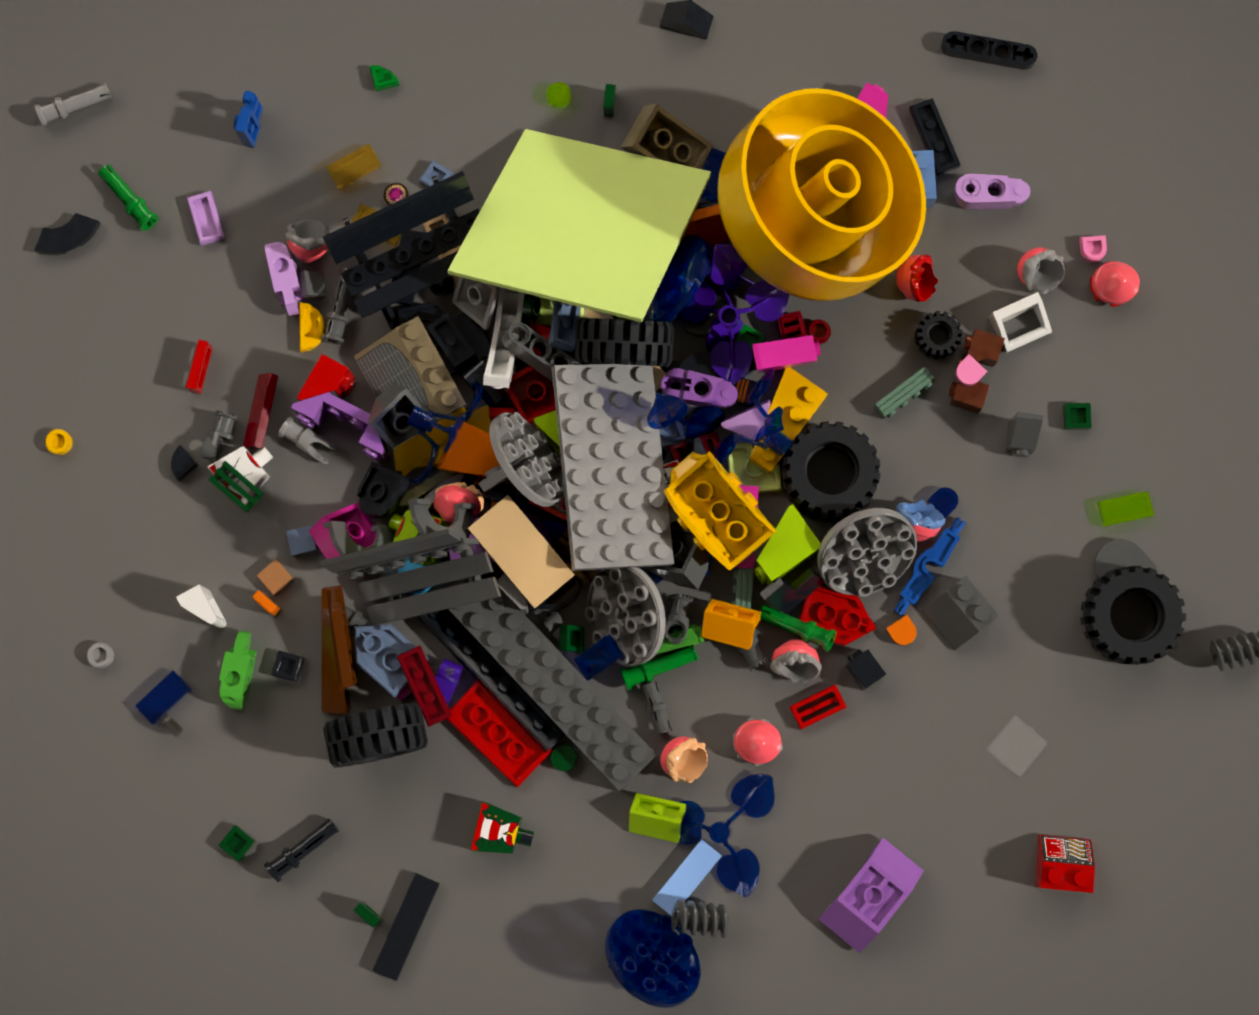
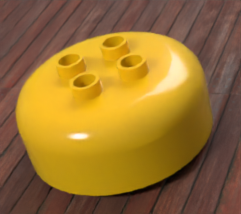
[718,88,926,301]

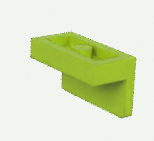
[629,793,686,843]

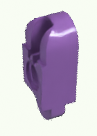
[661,368,738,409]

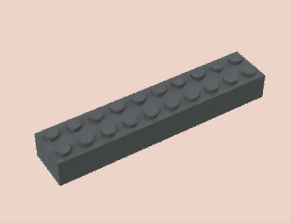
[449,574,657,791]

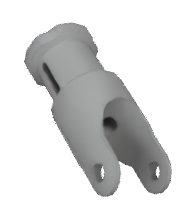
[278,417,336,464]

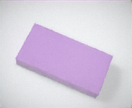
[187,191,225,246]

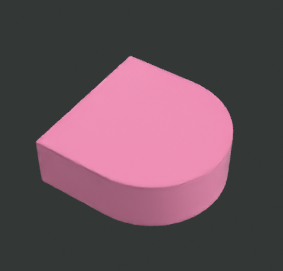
[1079,235,1107,263]
[955,354,988,386]

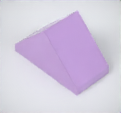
[721,399,771,440]

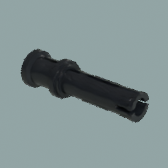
[264,818,339,882]

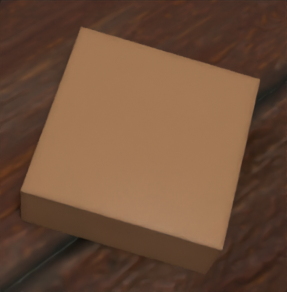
[257,559,294,595]

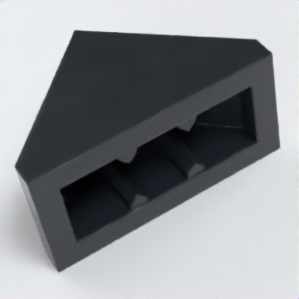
[660,0,714,40]

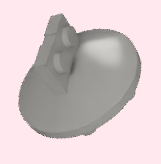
[479,412,564,507]
[817,508,917,597]
[585,566,666,666]

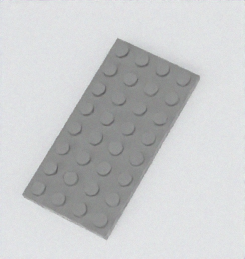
[552,364,674,571]

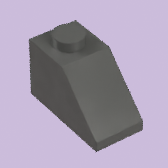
[1006,412,1043,457]

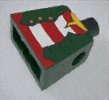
[470,801,534,854]

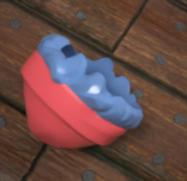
[896,499,945,542]

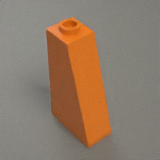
[436,421,509,481]

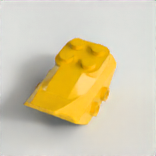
[663,451,777,571]

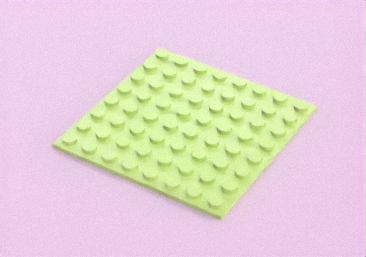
[447,129,712,322]

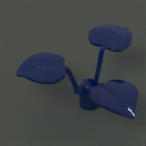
[714,369,792,464]
[406,382,483,484]
[647,393,725,461]
[679,774,775,898]

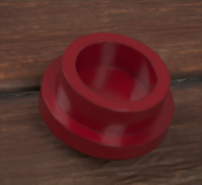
[806,319,831,345]

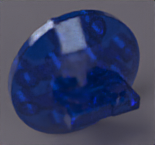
[643,234,712,323]
[605,909,701,1008]

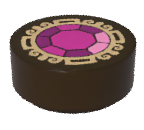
[383,183,409,206]

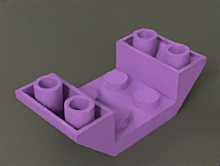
[291,393,390,463]
[818,837,924,953]

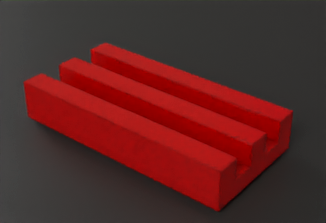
[186,339,213,394]
[789,684,847,730]

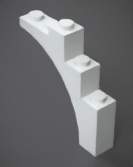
[483,287,526,389]

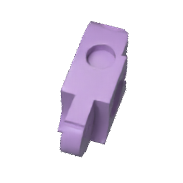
[954,174,1031,209]
[265,242,305,316]

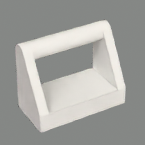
[988,292,1052,353]
[176,585,227,629]

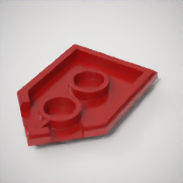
[799,586,876,646]

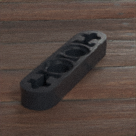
[941,31,1038,70]

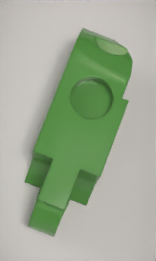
[219,630,257,710]

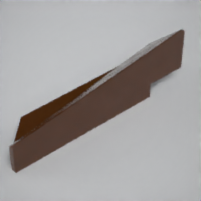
[322,585,357,714]

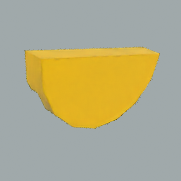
[299,302,326,353]

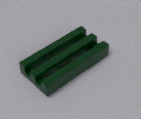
[208,461,264,513]

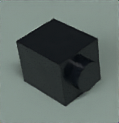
[845,649,886,691]

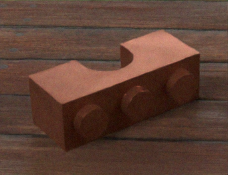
[948,329,1005,414]

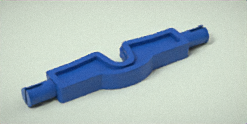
[893,517,966,616]

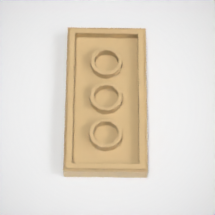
[467,495,574,609]

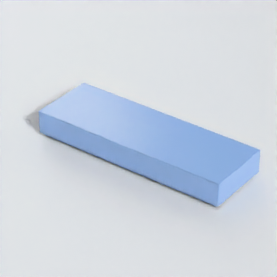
[652,839,722,916]

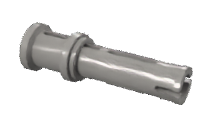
[34,83,112,126]

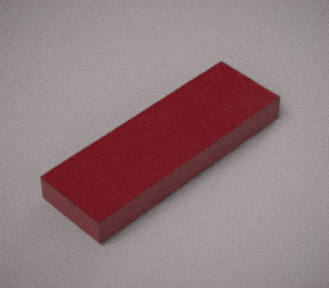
[243,373,278,449]
[397,645,452,727]

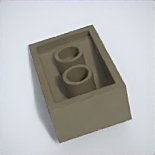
[620,103,714,169]

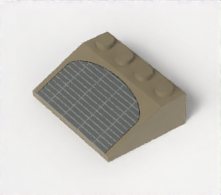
[354,316,468,423]

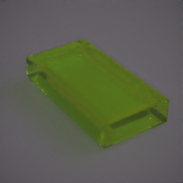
[1097,491,1155,527]

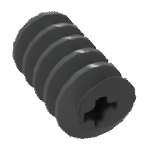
[1210,631,1259,671]
[671,899,729,938]

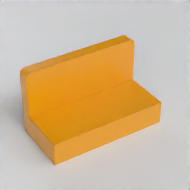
[701,599,761,650]

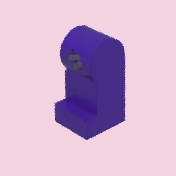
[436,659,464,707]

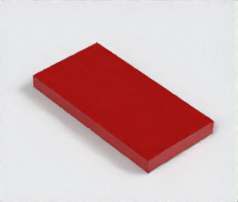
[447,681,553,788]

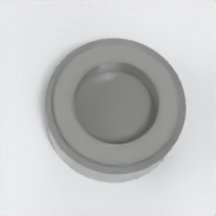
[87,642,114,668]

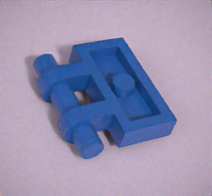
[233,91,263,148]

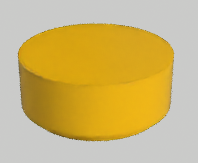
[45,429,73,455]

